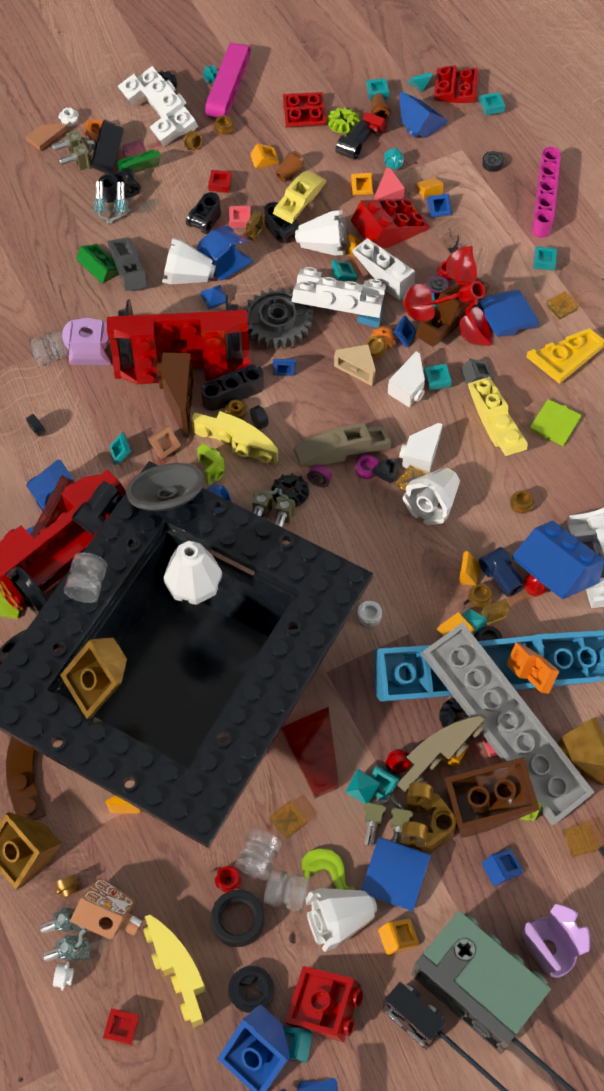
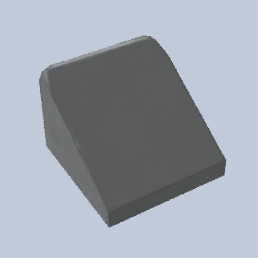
[461,359,494,386]

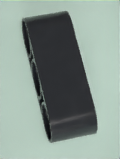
[90,119,124,174]
[201,364,264,411]

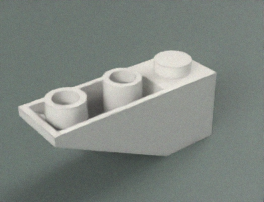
[352,238,415,301]

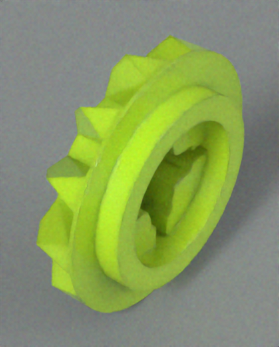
[327,106,360,133]

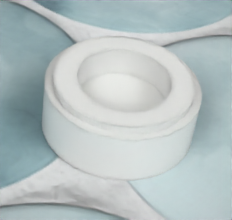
[357,601,382,627]

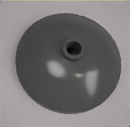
[126,463,204,511]

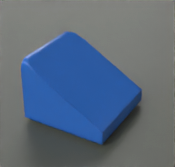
[426,193,452,218]
[273,359,296,376]
[482,848,524,887]

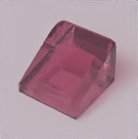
[122,139,146,158]

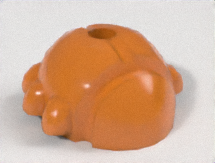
[84,119,103,142]
[371,326,398,349]

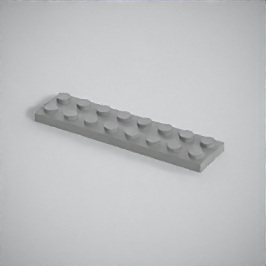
[421,622,595,825]

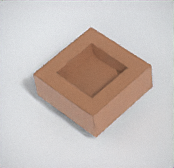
[148,426,181,459]

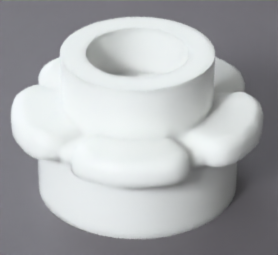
[59,108,79,127]
[53,961,74,991]

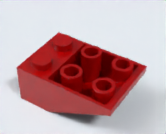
[350,198,430,248]

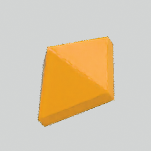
[347,234,362,258]

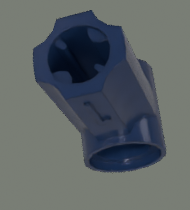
[479,547,525,597]

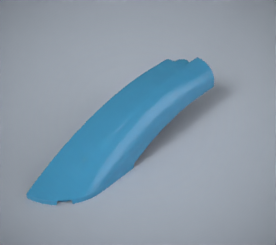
[372,630,604,701]

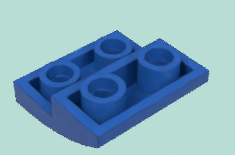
[478,290,540,337]
[361,836,431,911]

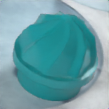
[384,148,404,170]

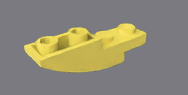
[273,170,327,224]
[468,377,528,456]
[191,411,278,465]
[143,915,206,1028]

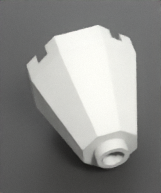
[295,210,347,256]
[162,238,216,284]
[403,468,460,525]
[164,541,222,605]
[305,888,377,952]

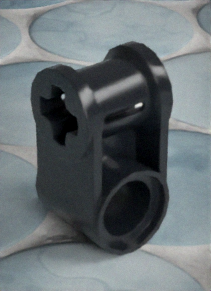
[98,169,141,203]
[186,192,221,234]
[264,202,299,244]

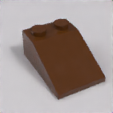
[157,352,194,437]
[445,757,540,838]

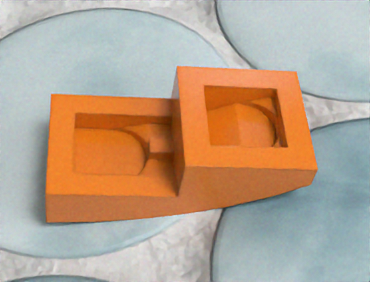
[506,642,559,694]

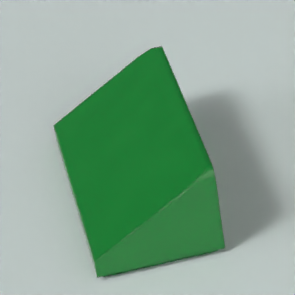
[116,149,161,173]
[77,244,119,283]

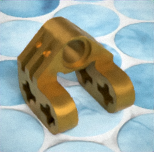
[401,782,456,854]

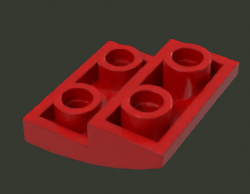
[434,65,479,103]
[283,92,326,127]

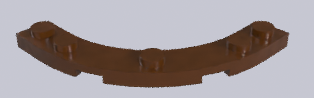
[6,737,46,820]

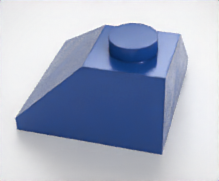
[399,91,448,138]
[217,1004,290,1091]

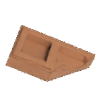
[25,124,68,151]

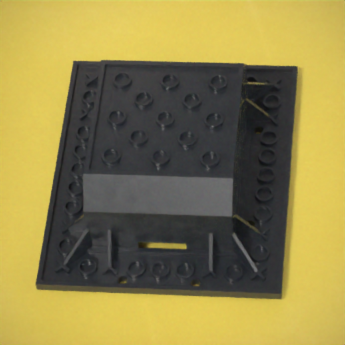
[0,461,373,848]

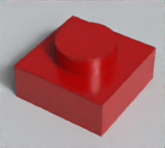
[363,112,387,134]
[208,170,232,193]
[103,1008,140,1046]

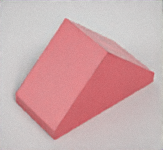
[374,168,405,200]

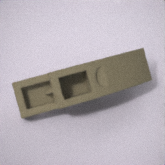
[294,423,392,468]
[397,714,487,792]

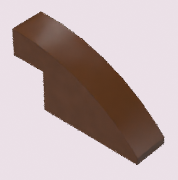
[415,277,490,347]

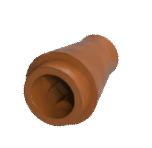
[371,94,391,121]
[275,151,305,182]

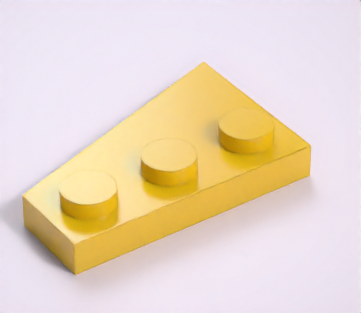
[526,328,604,384]

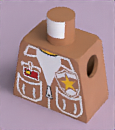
[70,877,143,939]

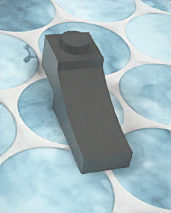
[108,237,147,291]

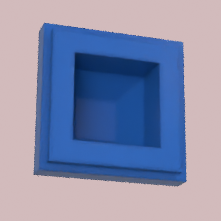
[200,285,226,309]
[394,315,417,347]

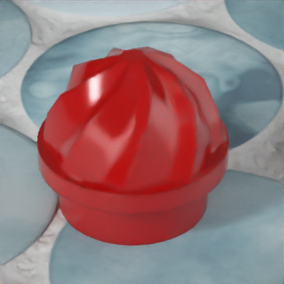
[524,574,548,597]

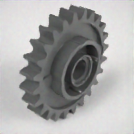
[244,287,313,350]

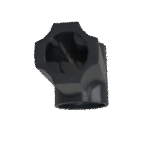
[335,121,371,160]
[71,481,122,535]

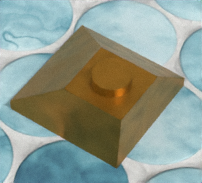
[60,638,127,719]
[558,717,604,786]
[0,812,62,890]

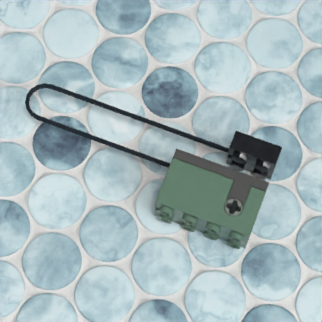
[382,910,576,1091]

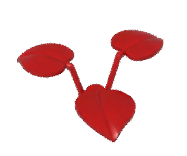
[403,246,492,346]

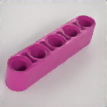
[205,42,251,118]
[532,147,561,238]

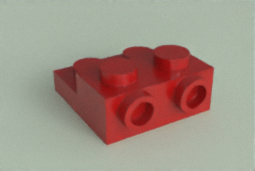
[285,966,363,1043]

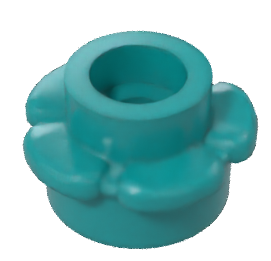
[202,64,218,84]

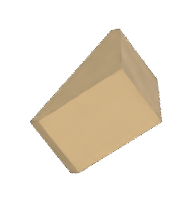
[334,344,376,386]

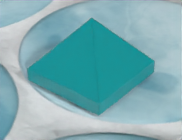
[407,72,432,92]
[109,432,132,465]
[345,769,381,804]

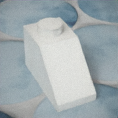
[388,351,425,407]
[399,423,443,474]

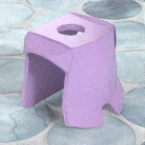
[62,318,112,365]
[522,904,591,978]

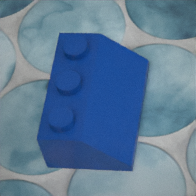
[512,520,604,600]

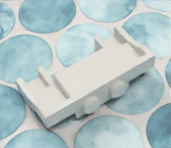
[118,66,199,147]
[292,267,386,318]
[567,507,604,608]

